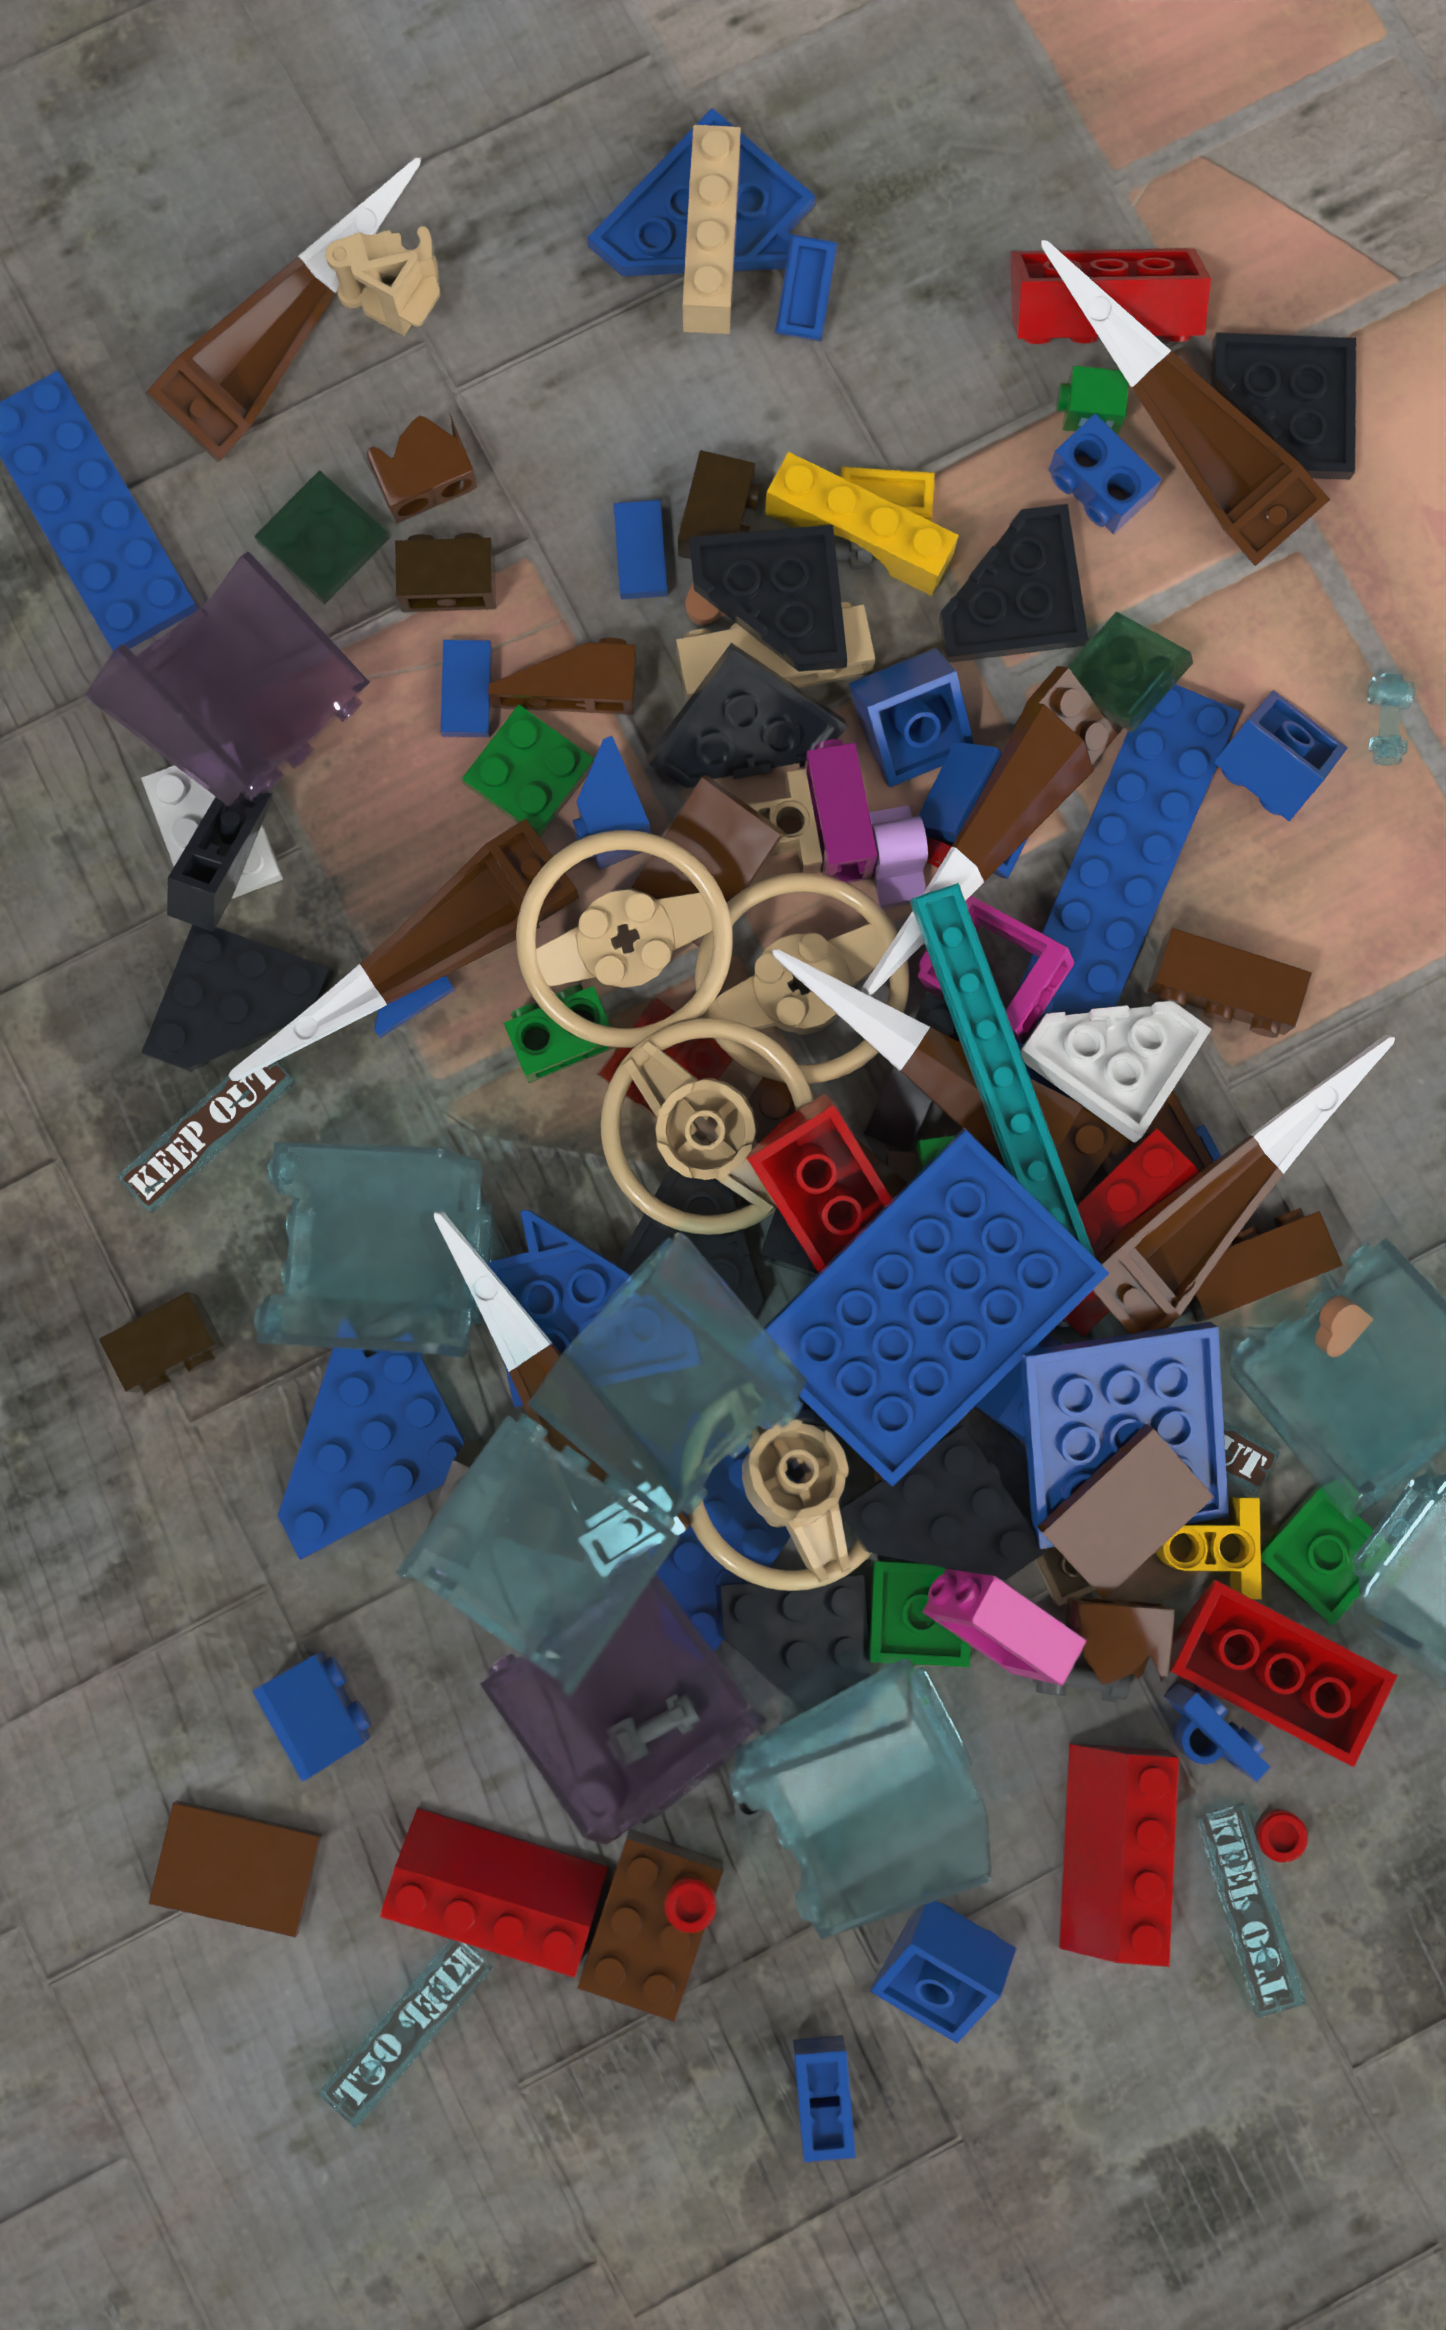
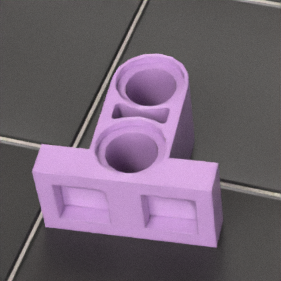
[869,805,928,909]

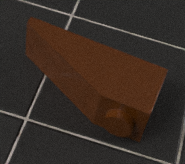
[488,637,637,715]

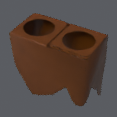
[362,412,477,524]
[1065,1597,1175,1684]

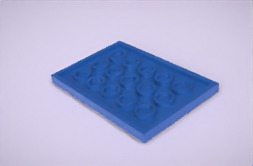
[748,1128,1110,1487]

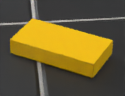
[840,467,935,521]

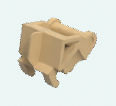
[325,226,440,336]

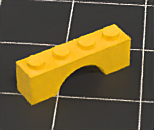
[765,452,959,596]

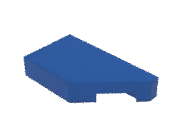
[374,976,455,1038]

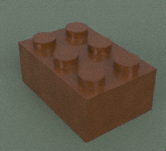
[577,1829,724,2022]

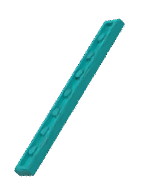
[910,883,1095,1258]

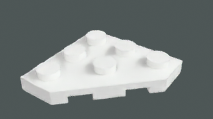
[1020,1001,1212,1143]

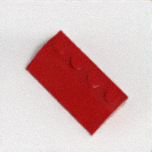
[1010,248,1211,344]
[746,1094,892,1272]
[1064,1128,1200,1337]
[1170,1580,1398,1767]
[1058,1743,1179,1967]
[379,1807,608,1978]

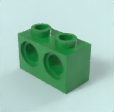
[503,984,617,1083]

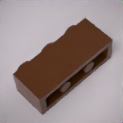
[1147,928,1312,1038]
[1189,1208,1343,1323]

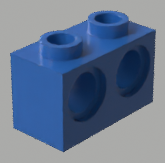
[1048,414,1162,535]
[793,2035,856,2162]

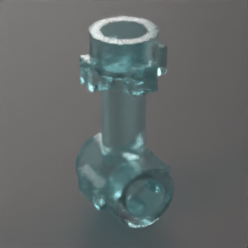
[1367,673,1415,766]

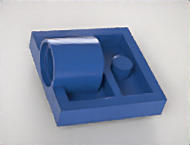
[1163,1682,1271,1782]

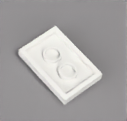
[141,744,283,898]

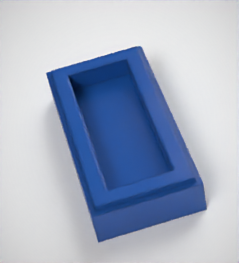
[775,234,837,342]
[613,500,667,600]
[441,640,492,737]

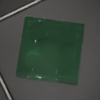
[254,470,390,604]
[1068,611,1193,733]

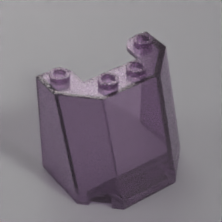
[85,552,370,807]
[480,1558,768,1845]

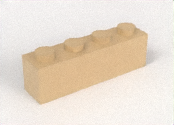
[683,125,741,334]
[676,602,875,702]

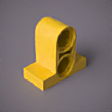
[1155,1497,1261,1599]

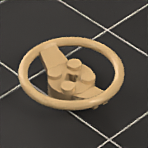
[516,830,733,1048]
[695,873,909,1084]
[600,1018,814,1235]
[680,1377,883,1591]

